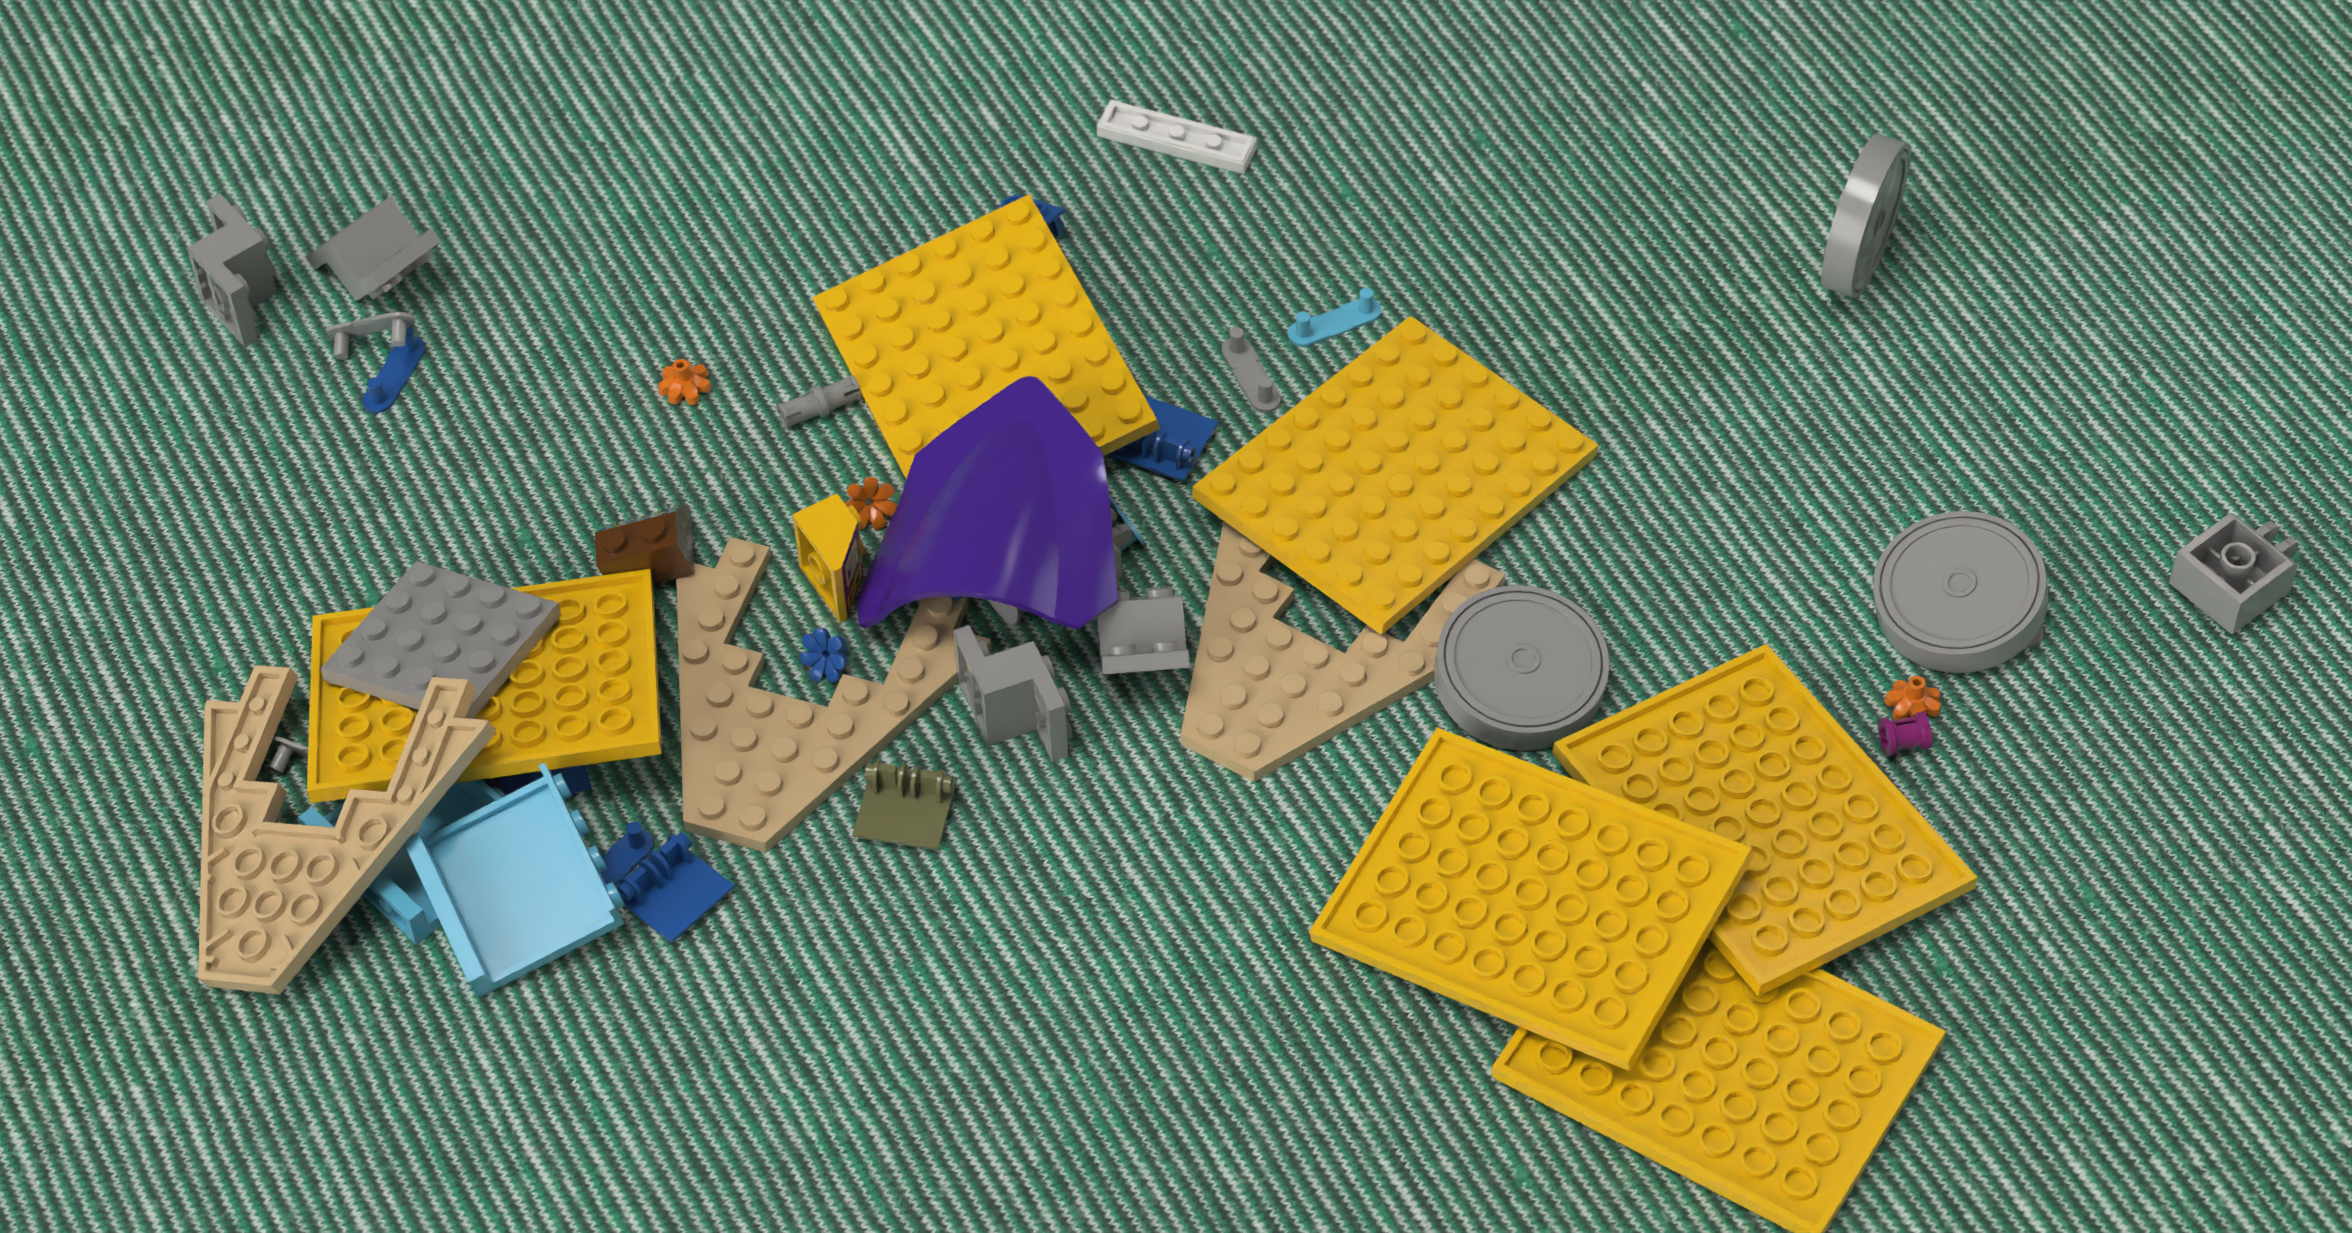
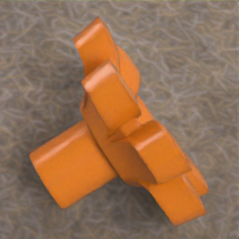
[658,359,712,405]
[845,476,898,530]
[1884,676,1941,720]

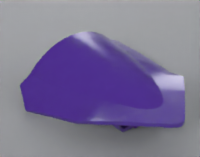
[857,376,1118,630]

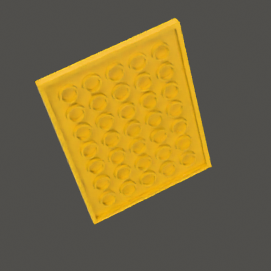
[812,194,1160,479]
[1192,316,1599,635]
[307,569,662,803]
[1552,644,1978,997]
[1309,728,1753,1071]
[1491,937,1946,1233]

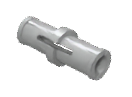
[776,375,862,429]

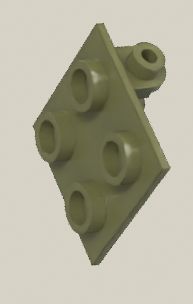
[852,760,958,850]

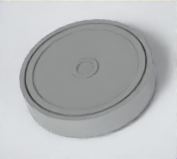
[1821,133,1911,298]
[1873,511,2048,673]
[1434,585,1609,751]

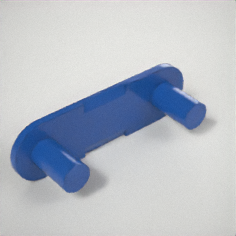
[363,327,425,413]
[600,822,654,886]

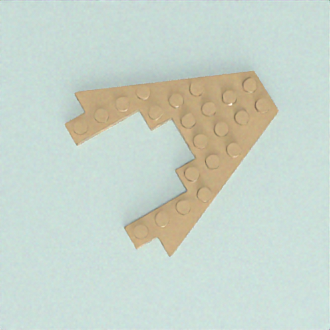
[1180,521,1505,782]
[676,537,991,853]
[198,665,496,994]

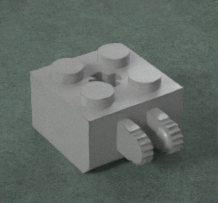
[2169,513,2299,635]

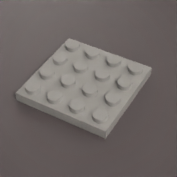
[321,561,561,719]

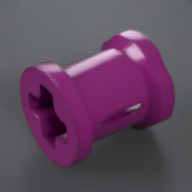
[1878,711,1932,757]

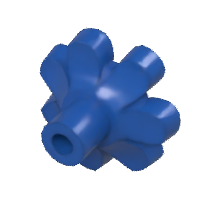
[799,628,848,682]

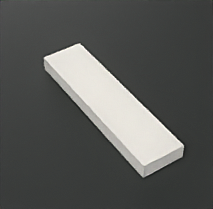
[1097,100,1257,174]

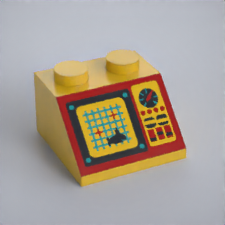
[792,493,865,623]

